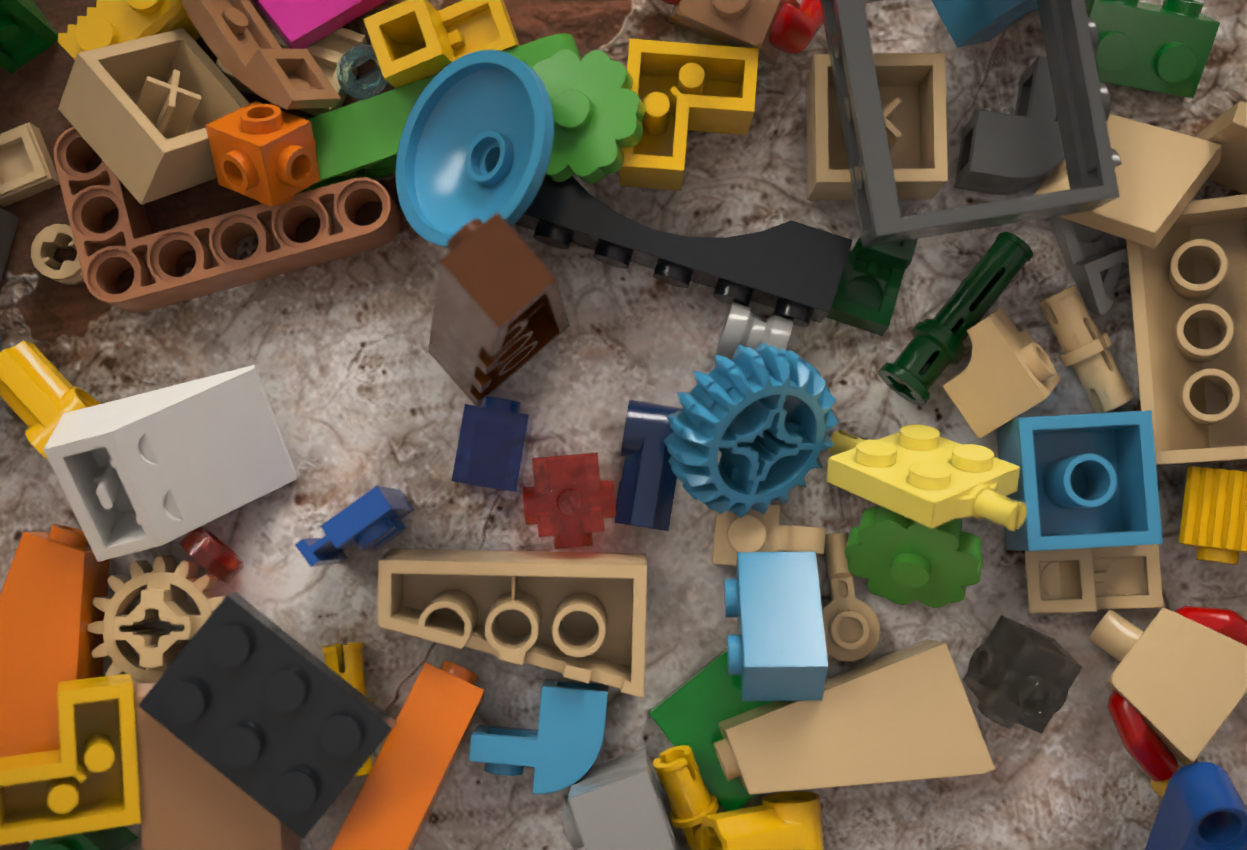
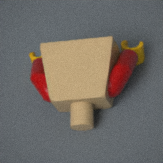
[1088,606,1247,799]

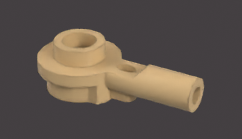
[822,532,880,661]

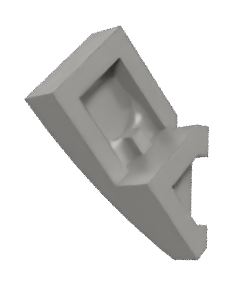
[1049,216,1128,315]

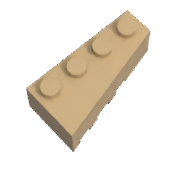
[377,548,647,698]

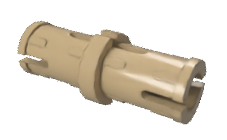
[1037,284,1135,413]

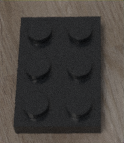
[138,592,397,839]

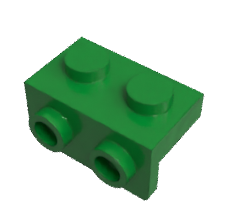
[1085,0,1220,99]

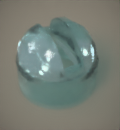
[336,44,388,100]

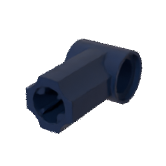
[614,400,682,531]

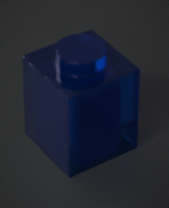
[452,396,533,493]

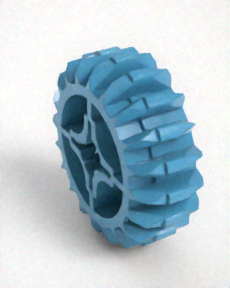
[663,342,839,518]

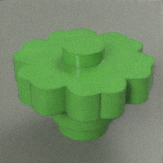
[533,49,645,184]
[845,505,983,608]

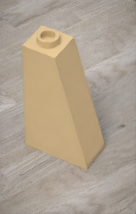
[713,639,995,794]

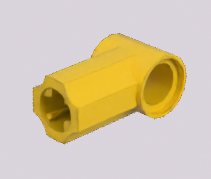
[0,340,100,461]
[695,791,824,850]

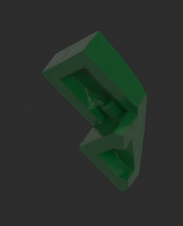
[826,213,918,336]

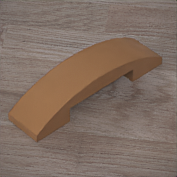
[180,0,341,110]

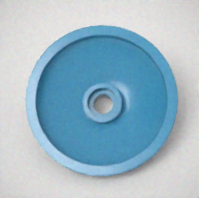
[396,50,554,248]

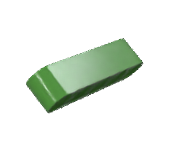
[304,33,582,192]

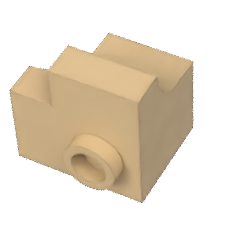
[942,307,1061,439]

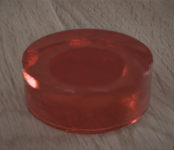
[179,526,244,584]

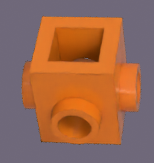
[205,101,320,207]

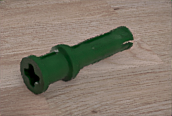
[878,232,1033,406]

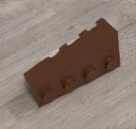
[428,212,570,407]

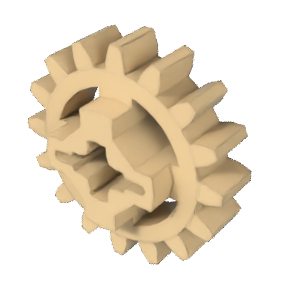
[87,556,226,694]

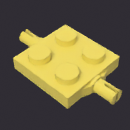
[827,424,1027,531]

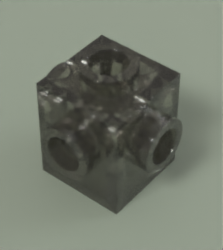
[963,615,1083,734]

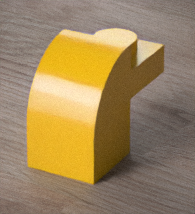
[363,0,520,88]

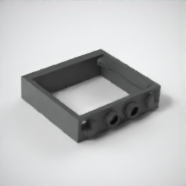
[820,0,1121,248]

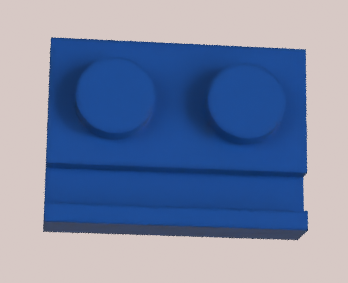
[295,486,414,567]

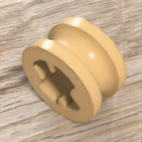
[31,224,84,285]

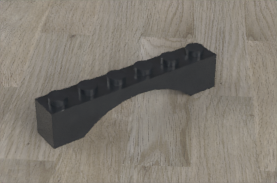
[515,174,853,327]

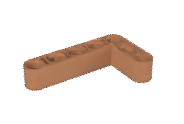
[54,127,402,313]

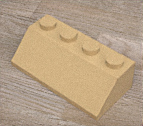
[1126,194,1247,465]

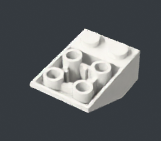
[43,365,297,562]

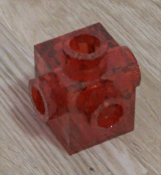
[523,452,617,549]

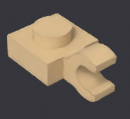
[712,504,826,566]

